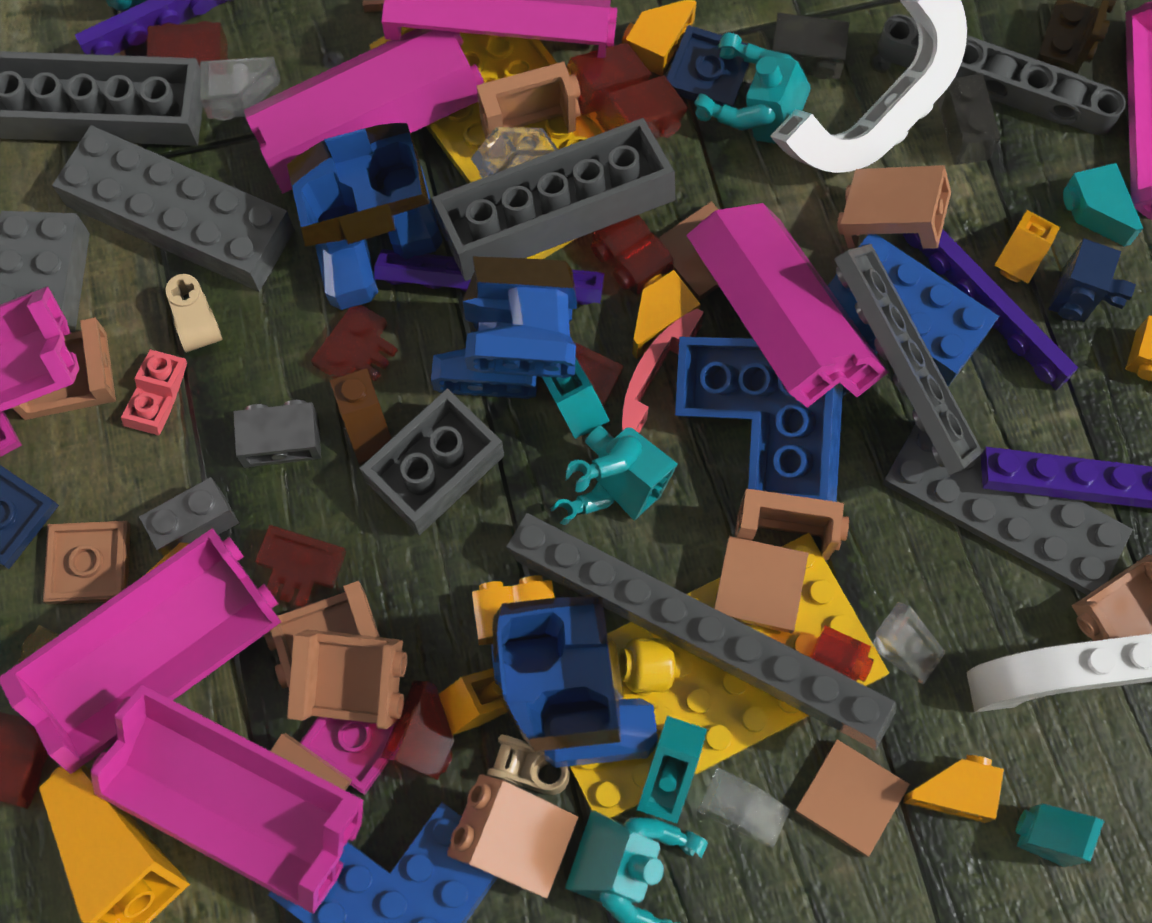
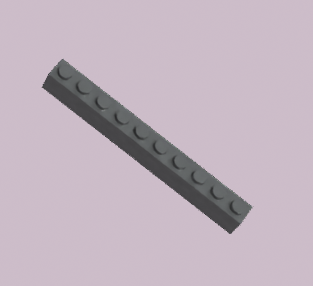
[506,513,896,750]

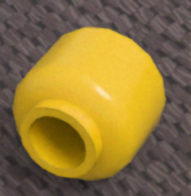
[618,638,682,692]

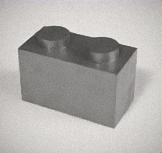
[234,400,321,468]
[139,477,239,557]

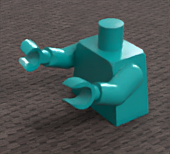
[694,33,811,143]
[551,425,678,525]
[565,810,708,923]

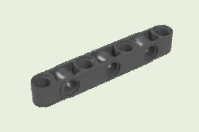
[877,14,1126,135]

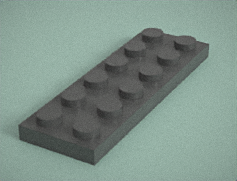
[834,244,983,475]
[882,423,1133,595]

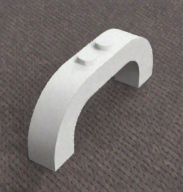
[770,0,967,173]
[966,634,1152,712]

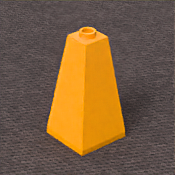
[39,765,190,923]

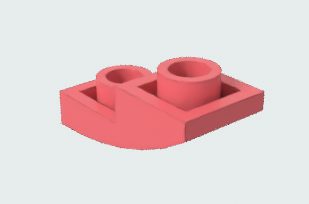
[121,349,187,436]

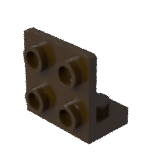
[1036,0,1117,74]

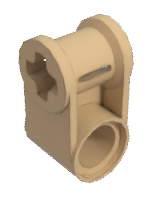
[165,274,223,353]
[487,735,570,795]

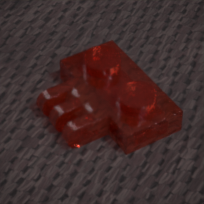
[311,305,398,381]
[255,525,346,607]

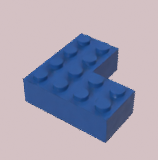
[828,234,999,399]
[675,337,843,502]
[268,802,498,923]

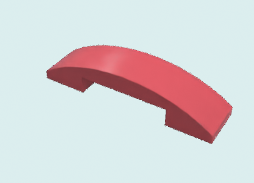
[621,309,704,433]

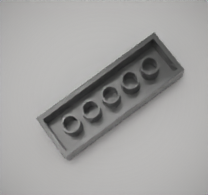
[0,51,206,146]
[432,118,676,281]
[52,125,295,292]

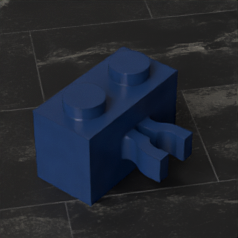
[1048,238,1136,322]

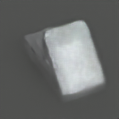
[873,602,946,684]

